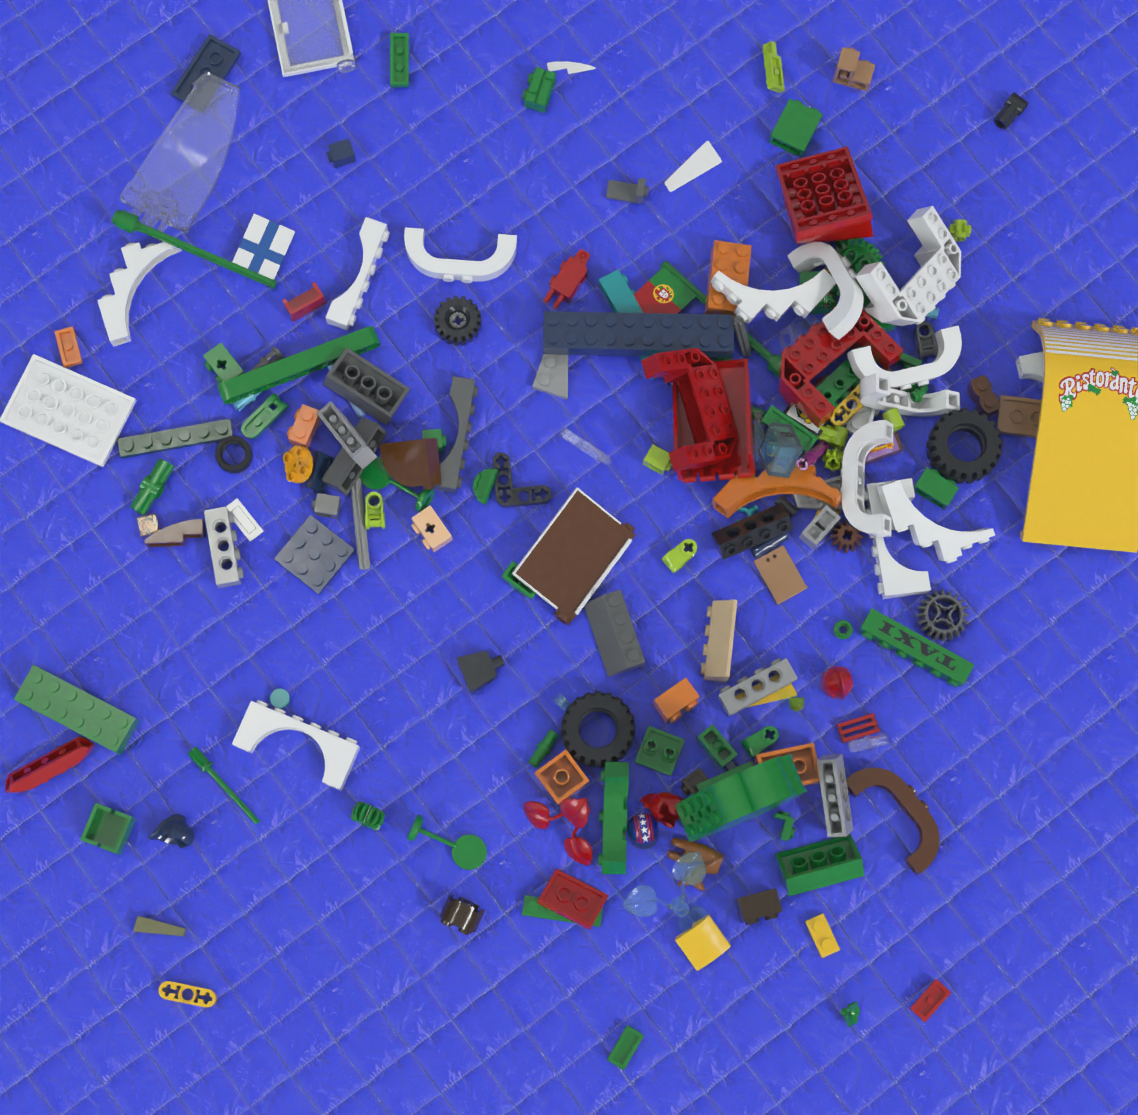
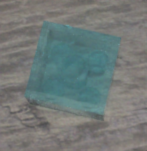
[757,422,803,478]

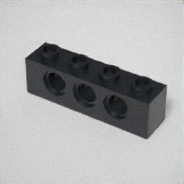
[711,503,793,560]

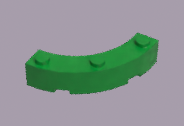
[598,762,629,874]

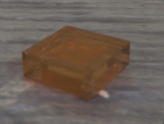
[137,513,160,537]

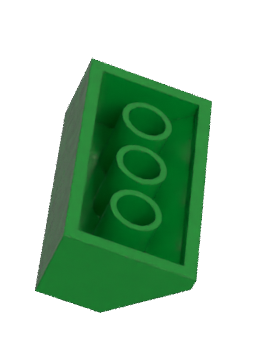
[775,834,865,896]

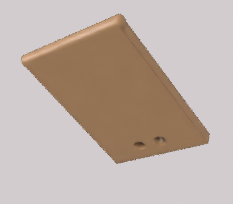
[753,545,808,605]

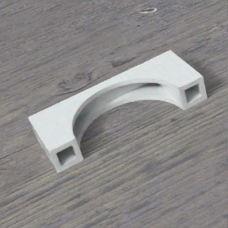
[864,478,931,599]
[232,700,360,791]

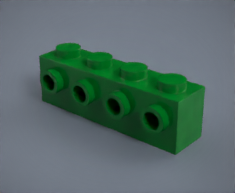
[816,346,877,408]

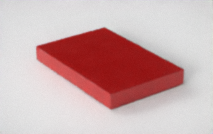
[537,869,608,930]

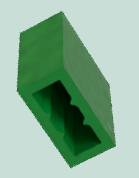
[769,98,823,158]

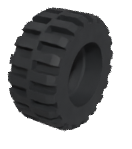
[926,408,1003,484]
[561,691,635,768]

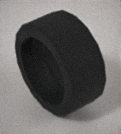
[215,436,253,473]

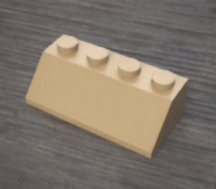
[700,600,738,682]

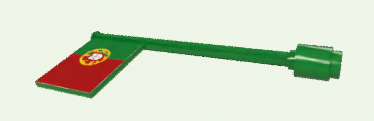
[634,261,782,379]

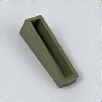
[133,916,187,937]

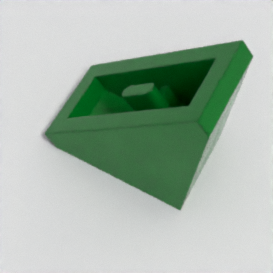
[501,561,536,599]

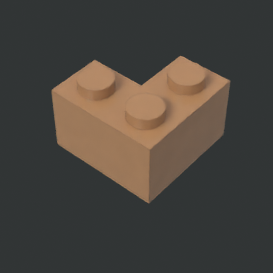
[832,47,875,92]

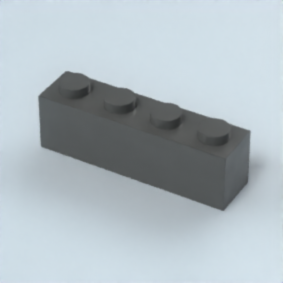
[322,417,387,496]

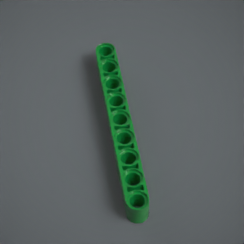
[217,326,381,404]

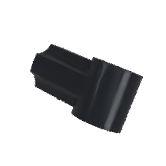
[993,92,1029,130]

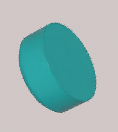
[270,689,290,709]

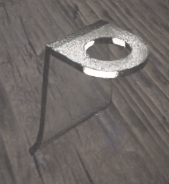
[780,315,821,348]

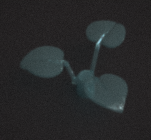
[623,852,708,933]

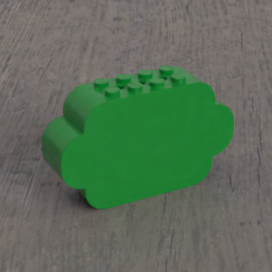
[674,754,807,843]

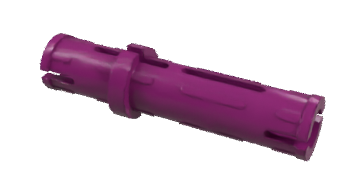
[796,441,829,470]

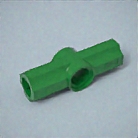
[130,459,175,516]

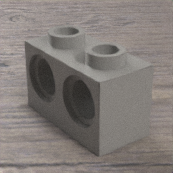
[799,505,841,550]

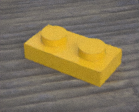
[805,913,840,958]

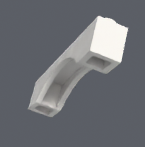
[326,217,390,331]

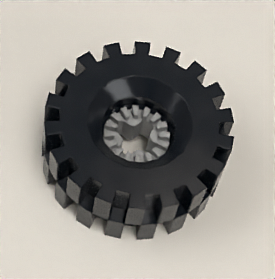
[434,295,482,346]

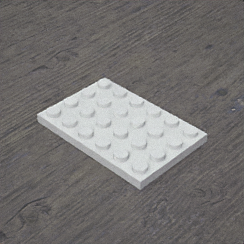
[0,354,137,467]

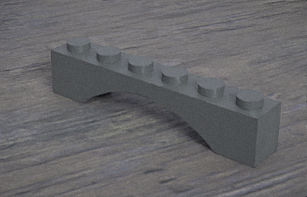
[434,376,479,493]

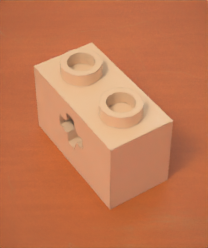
[411,505,453,552]

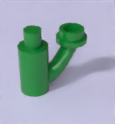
[898,384,929,403]

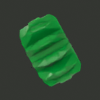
[350,802,385,830]

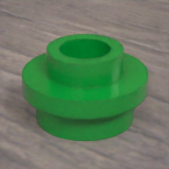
[833,620,853,640]

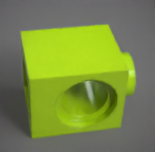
[643,444,672,475]

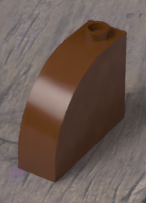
[380,438,442,490]

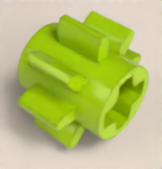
[948,219,971,242]
[822,447,844,472]

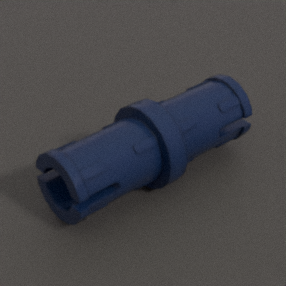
[750,533,789,559]

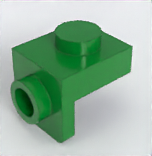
[773,811,795,842]

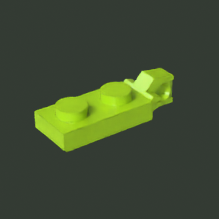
[763,41,785,93]

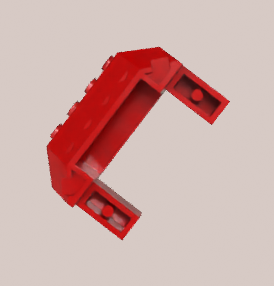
[778,310,903,428]
[641,348,738,471]

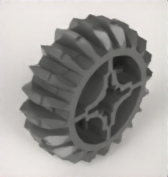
[916,589,969,641]

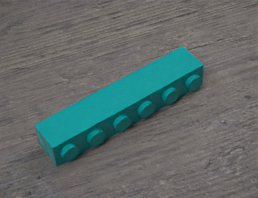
[598,269,655,380]

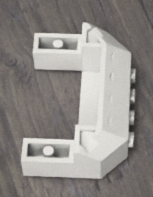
[855,206,961,326]

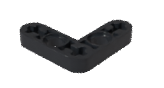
[493,452,552,508]

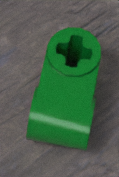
[741,726,779,758]

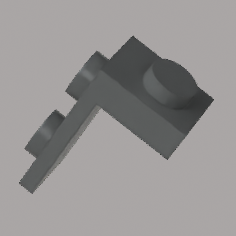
[606,178,649,204]

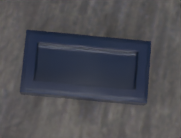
[306,451,333,494]

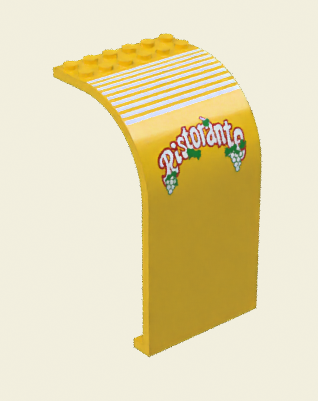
[1020,318,1138,553]

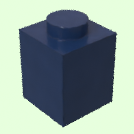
[326,138,356,168]

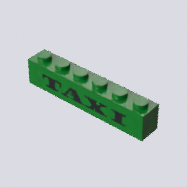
[859,608,974,688]

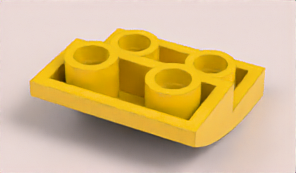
[675,914,731,971]

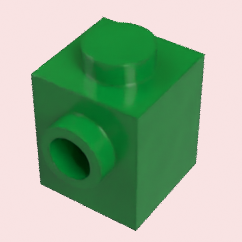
[422,429,446,453]

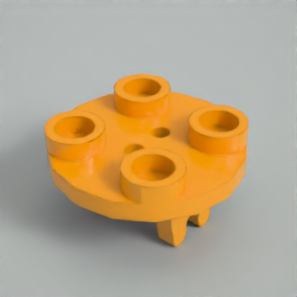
[283,445,313,483]

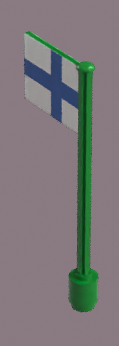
[111,209,295,289]

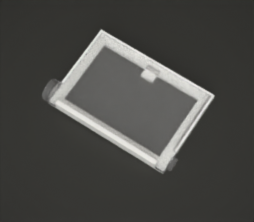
[268,0,356,77]

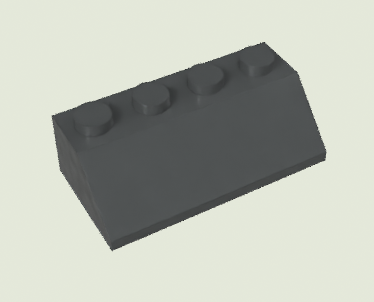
[323,347,410,426]
[584,589,645,677]

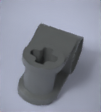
[913,322,938,360]

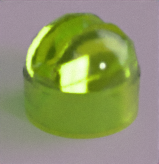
[789,697,805,711]

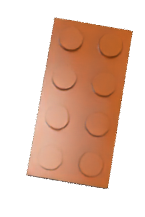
[705,240,752,318]

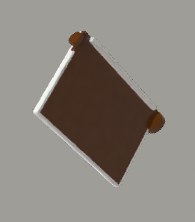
[512,487,635,626]

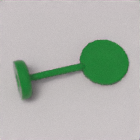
[360,457,435,512]
[406,814,487,870]

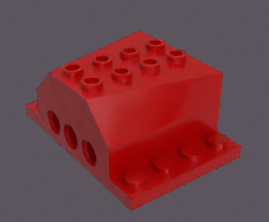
[775,146,873,244]

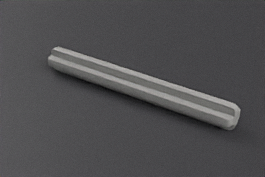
[351,478,370,570]

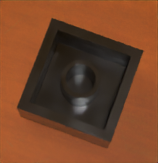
[734,888,782,926]

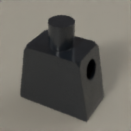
[456,651,505,694]

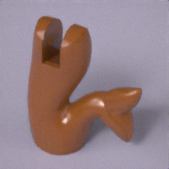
[667,837,724,891]

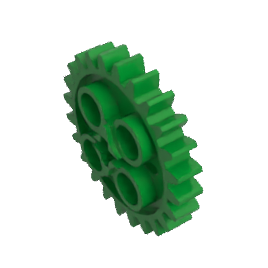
[826,239,885,298]

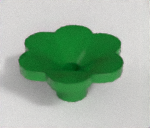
[841,1001,860,1027]

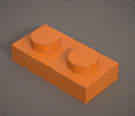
[54,326,83,368]

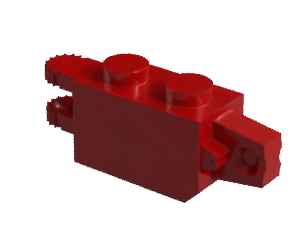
[543,249,590,310]

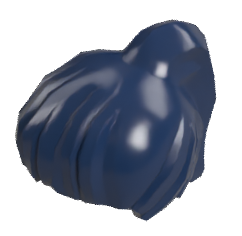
[149,814,194,848]

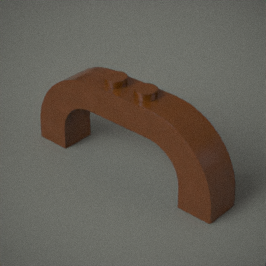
[846,768,940,875]

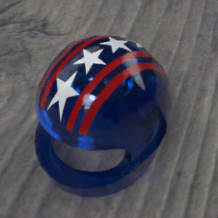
[627,813,659,849]

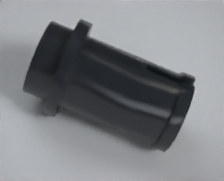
[774,495,799,519]

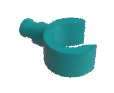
[735,505,759,522]

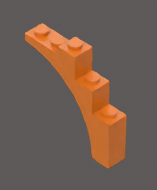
[712,463,841,518]

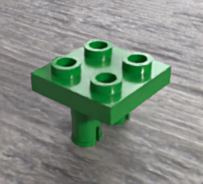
[634,725,685,777]

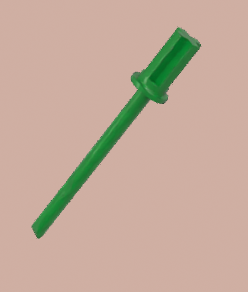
[188,747,260,825]

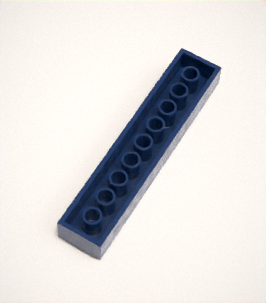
[543,311,734,358]

